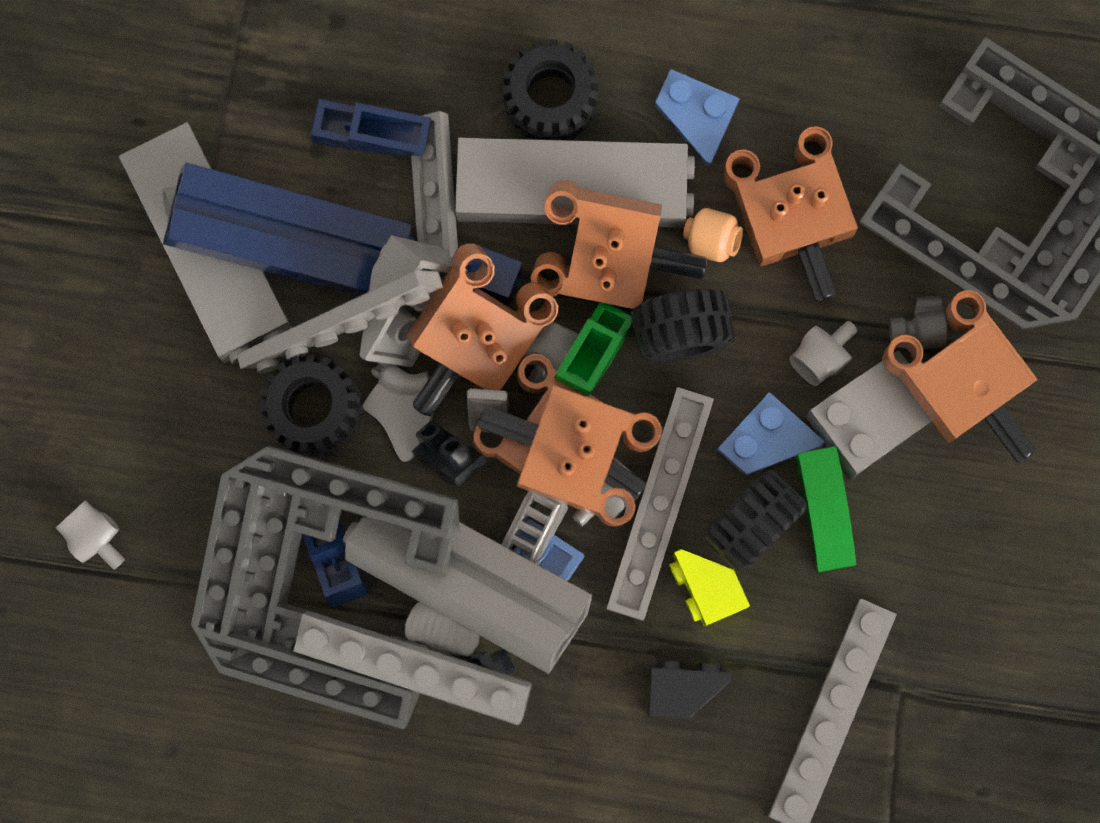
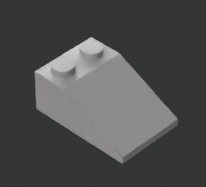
[360,235,468,367]
[805,350,932,479]

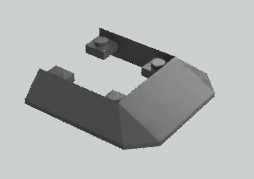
[859,37,1100,330]
[191,446,460,729]

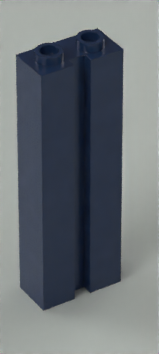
[163,162,414,296]

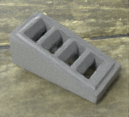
[467,389,509,433]
[502,491,568,564]

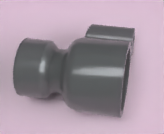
[889,296,947,350]

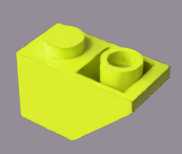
[669,549,750,627]

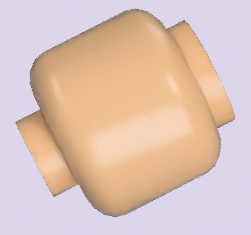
[683,208,743,262]

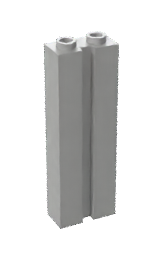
[119,122,292,364]
[455,138,695,228]
[343,517,592,674]

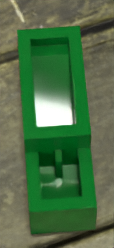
[554,302,633,397]
[795,446,856,573]

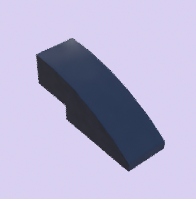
[311,99,431,156]
[302,518,368,608]

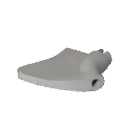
[362,362,434,462]

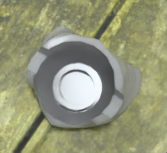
[405,602,480,657]

